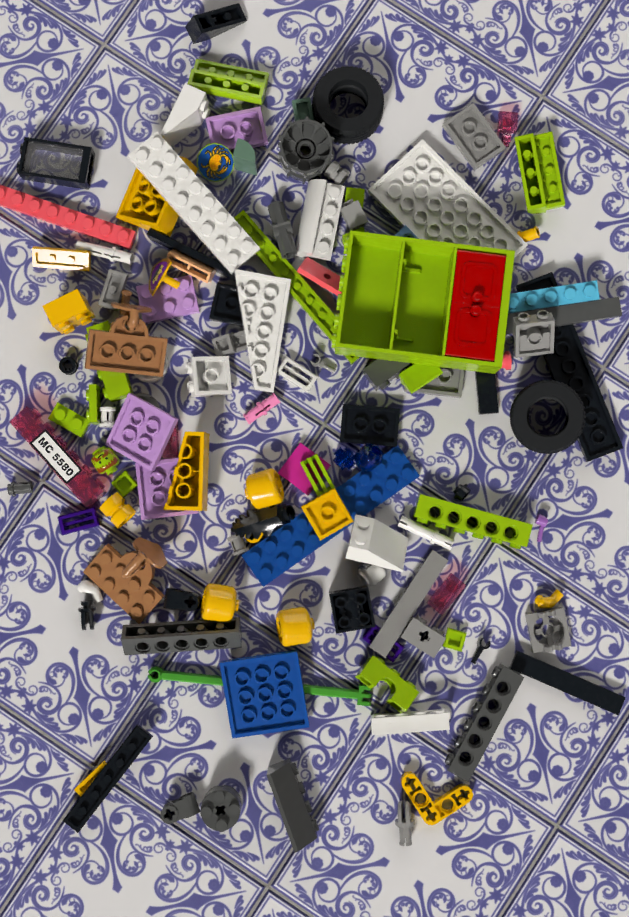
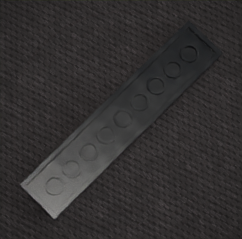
[516,272,623,462]

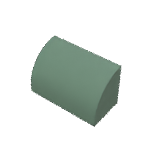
[233,138,257,176]

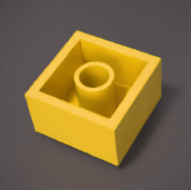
[42,289,95,334]

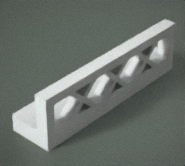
[370,709,451,735]

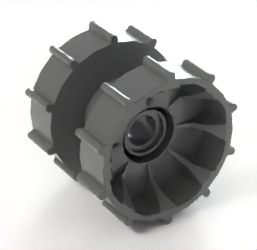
[277,116,334,184]

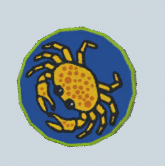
[197,142,234,182]

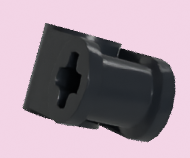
[163,588,202,611]

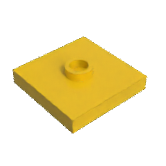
[301,488,354,541]

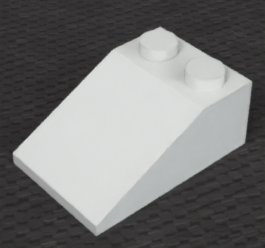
[160,83,211,147]
[346,514,409,572]

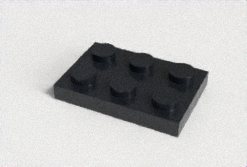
[340,404,400,447]

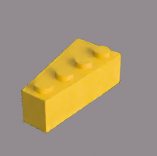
[163,432,210,511]

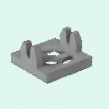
[525,607,572,653]

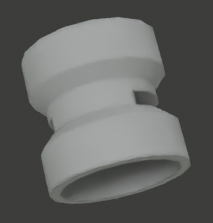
[324,160,350,185]

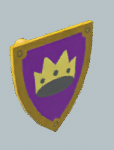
[149,258,180,296]

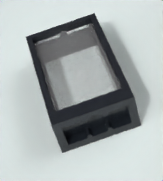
[17,137,95,190]

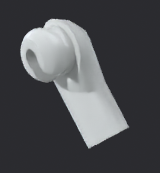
[77,580,104,603]

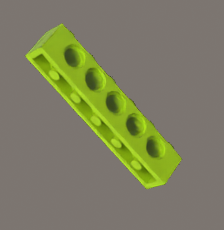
[412,494,533,550]

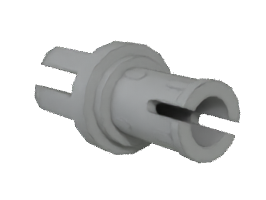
[395,801,415,846]

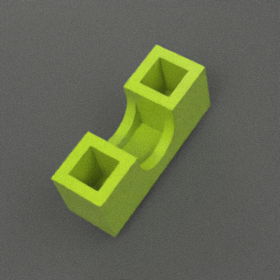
[355,656,419,713]

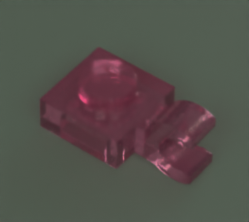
[497,111,518,147]

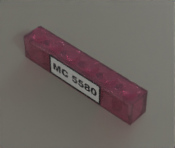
[10,406,107,508]

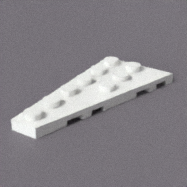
[234,269,291,393]

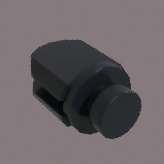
[78,600,96,630]

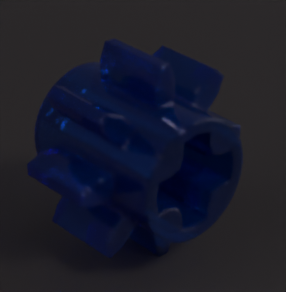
[333,447,356,470]

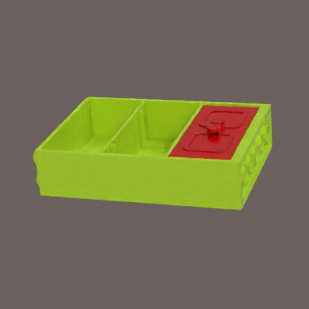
[331,230,515,374]

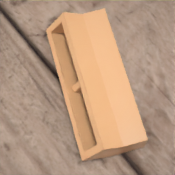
[167,249,216,283]

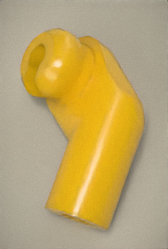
[534,589,564,608]

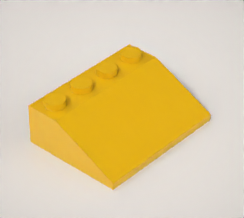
[116,156,198,237]

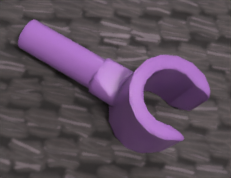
[535,514,548,542]

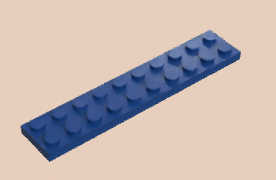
[241,445,420,587]

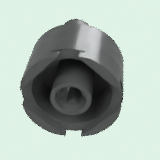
[200,785,242,832]

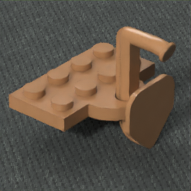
[85,290,168,377]
[83,537,167,624]

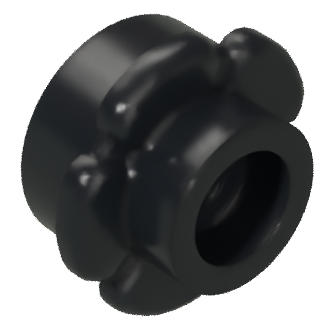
[453,484,471,501]

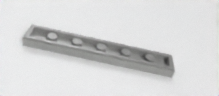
[368,550,449,658]

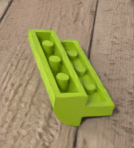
[187,59,269,105]
[514,131,565,214]

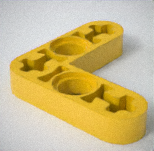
[401,771,473,825]

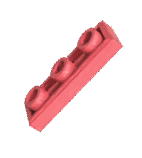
[297,257,342,296]

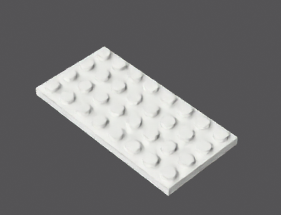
[368,139,528,259]

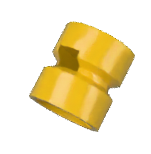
[99,492,136,529]

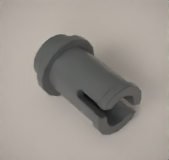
[7,481,33,497]

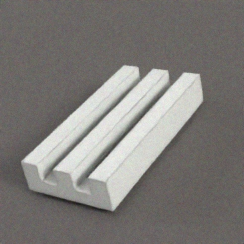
[277,356,318,393]

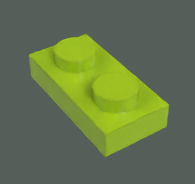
[86,384,101,425]
[48,402,91,438]

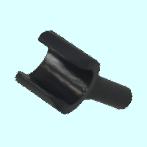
[471,638,491,664]

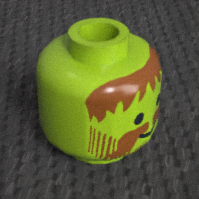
[91,446,120,476]

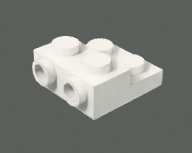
[185,356,232,397]

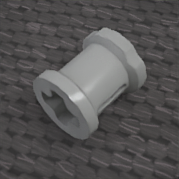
[227,534,249,556]

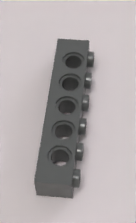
[121,617,242,655]
[445,663,524,782]

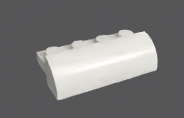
[295,179,345,261]

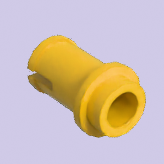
[517,226,540,242]

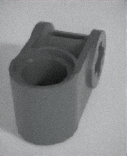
[160,792,200,824]

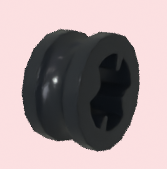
[59,357,78,375]

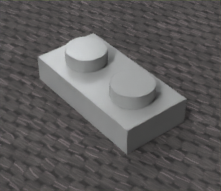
[98,269,128,311]

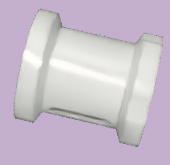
[99,407,116,428]

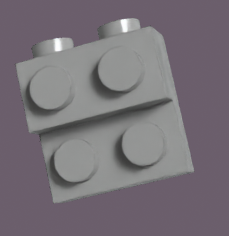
[513,310,555,358]

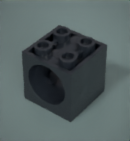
[329,585,375,634]

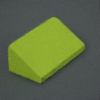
[399,364,443,394]

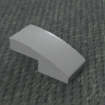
[211,330,247,356]

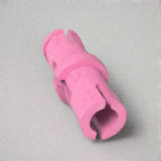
[243,393,281,424]

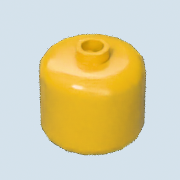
[245,468,284,509]
[201,583,239,622]
[276,607,315,647]

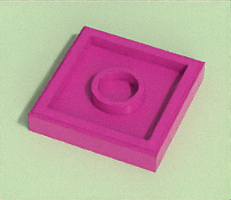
[278,443,331,496]

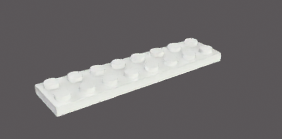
[128,132,260,275]

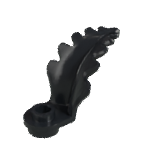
[231,504,295,539]

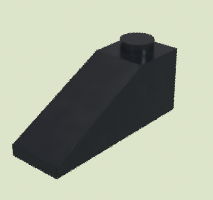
[185,3,247,44]

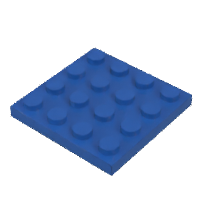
[219,650,310,739]

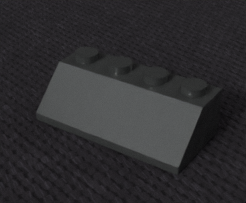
[266,758,319,853]

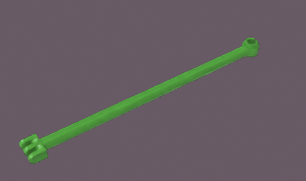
[148,666,372,706]

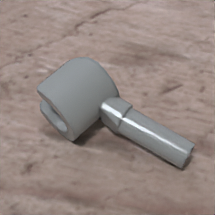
[310,354,336,373]

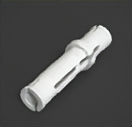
[76,240,134,265]
[397,515,455,551]

